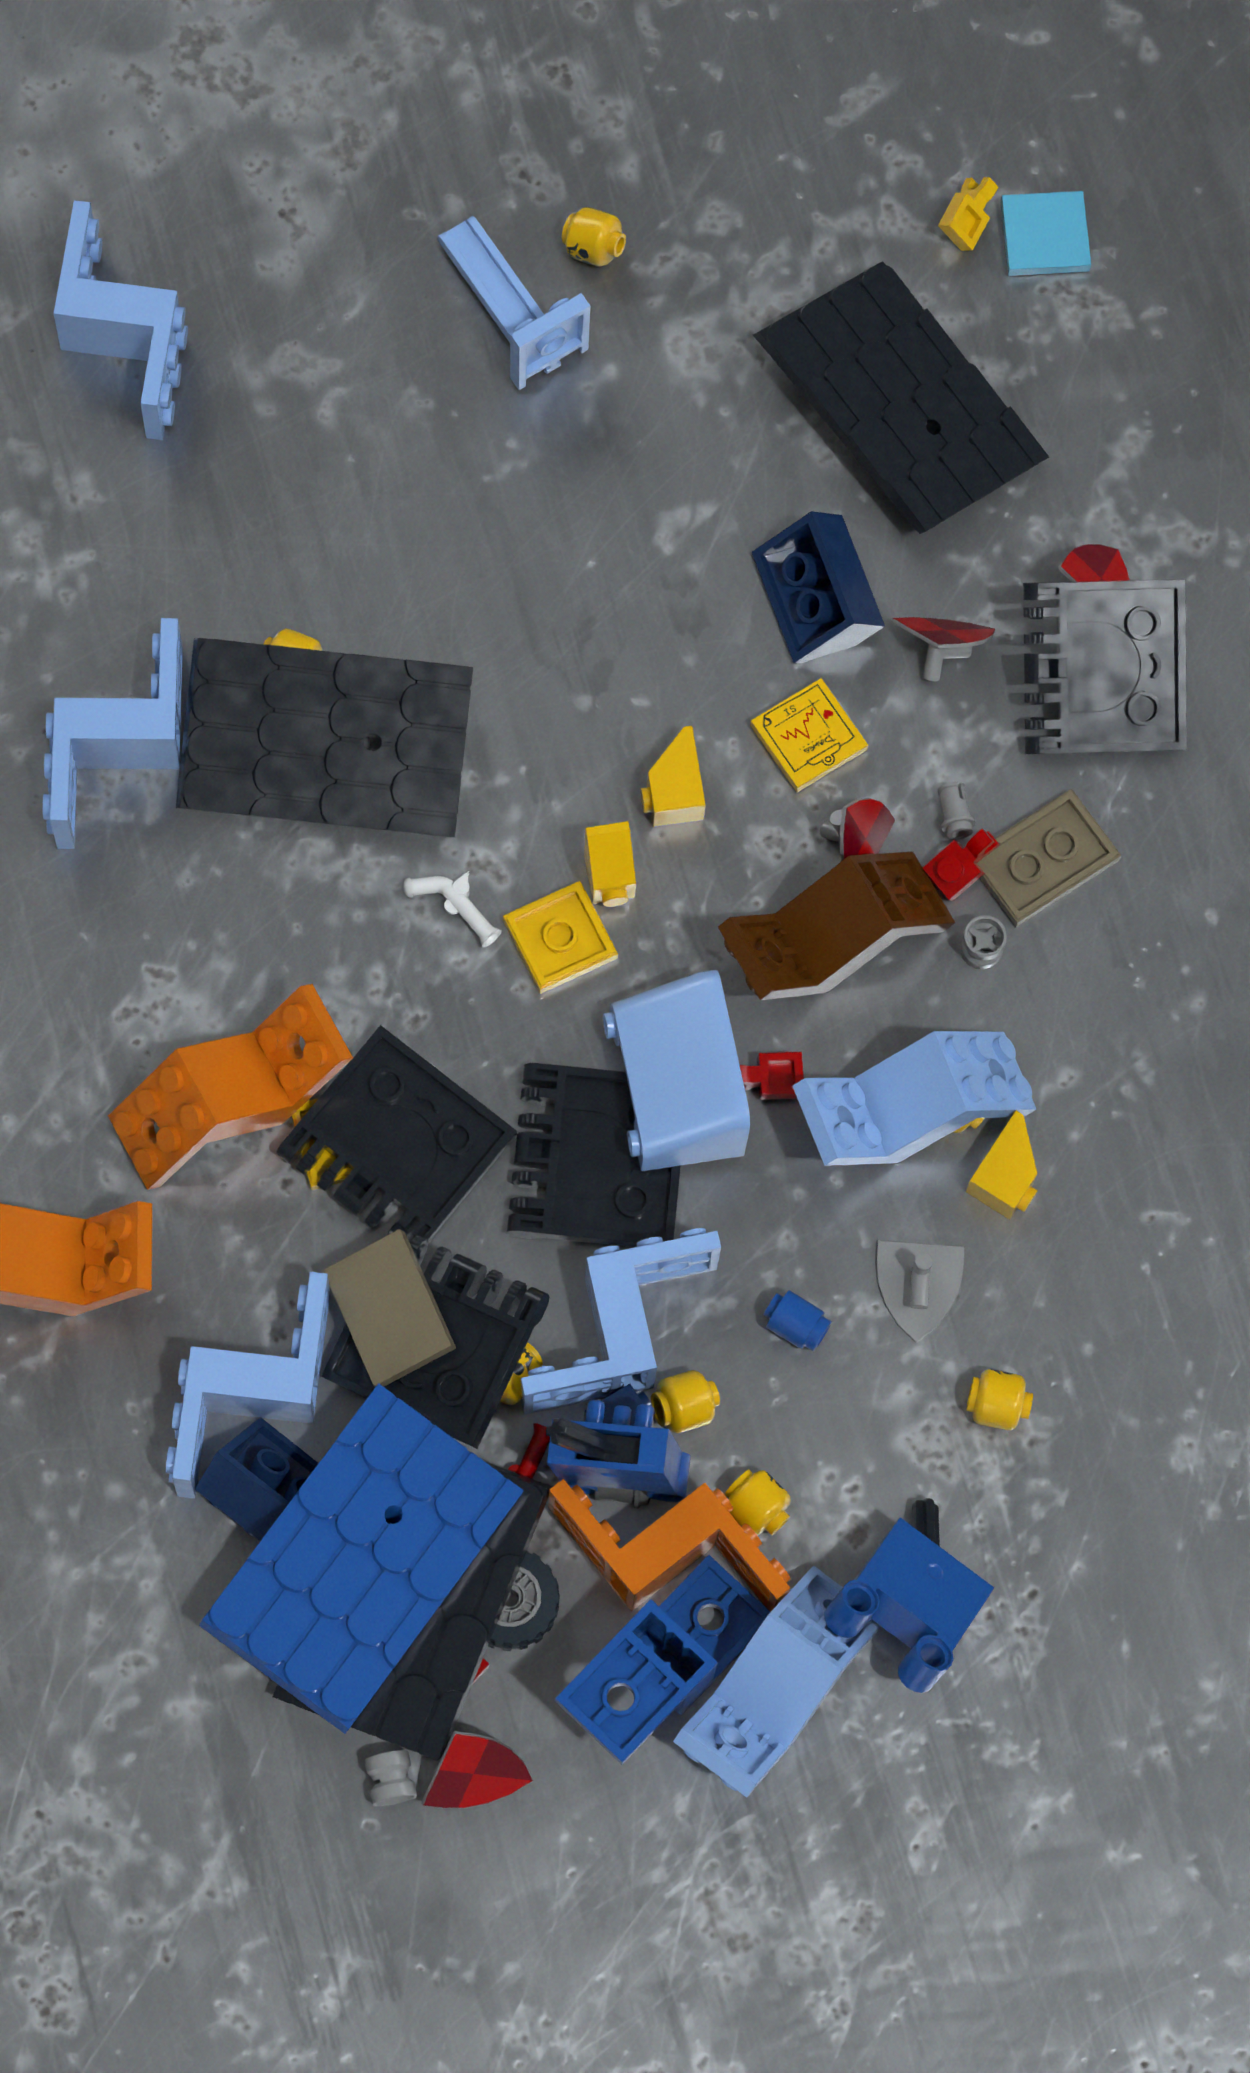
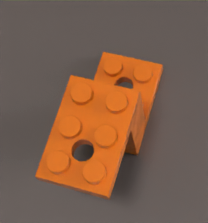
[108,984,353,1190]
[0,1201,152,1316]
[548,1479,791,1612]

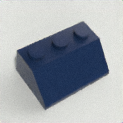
[752,511,885,664]
[195,1417,318,1541]

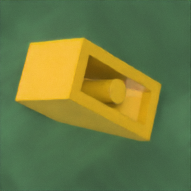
[640,726,706,827]
[584,821,636,907]
[966,1111,1038,1220]

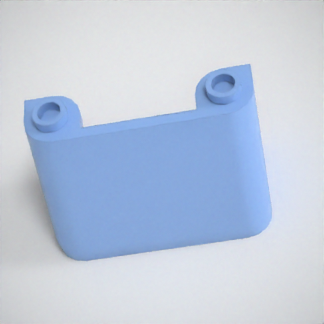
[603,970,750,1171]

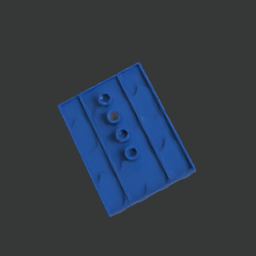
[199,1383,524,1734]

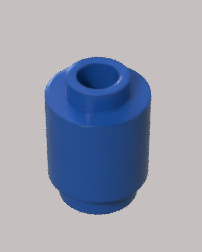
[764,1290,832,1352]

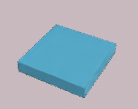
[1000,191,1091,276]

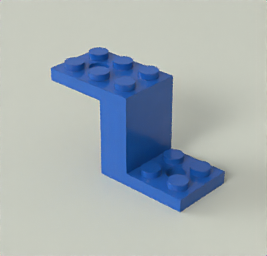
[555,1555,770,1765]

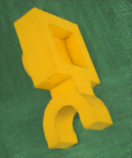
[938,177,998,251]

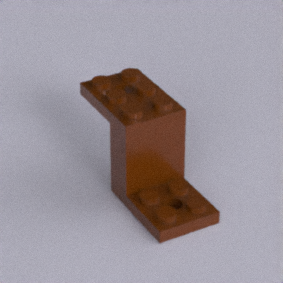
[718,851,955,1000]

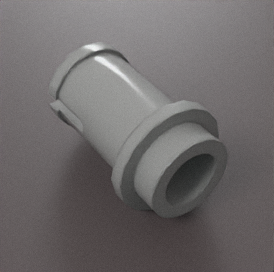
[938,782,975,839]

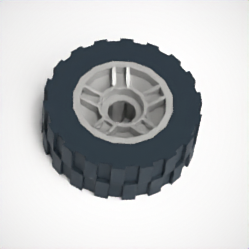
[488,1552,560,1651]

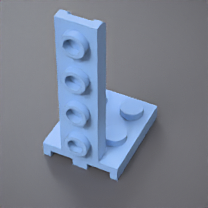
[437,216,591,390]

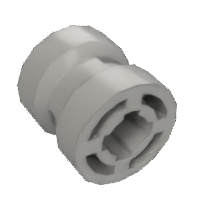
[960,915,1007,970]
[364,1750,417,1806]

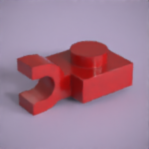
[922,829,1000,901]
[740,1052,804,1100]

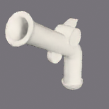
[403,871,502,947]

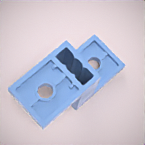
[53,200,188,440]
[43,618,183,849]
[793,1031,1037,1166]
[521,1228,721,1415]
[166,1272,330,1498]
[673,1566,881,1798]

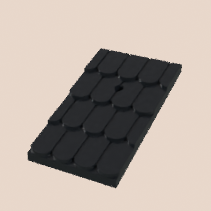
[753,261,1049,534]
[176,638,473,838]
[272,1462,553,1761]

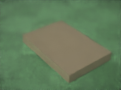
[977,789,1121,927]
[323,1229,456,1387]

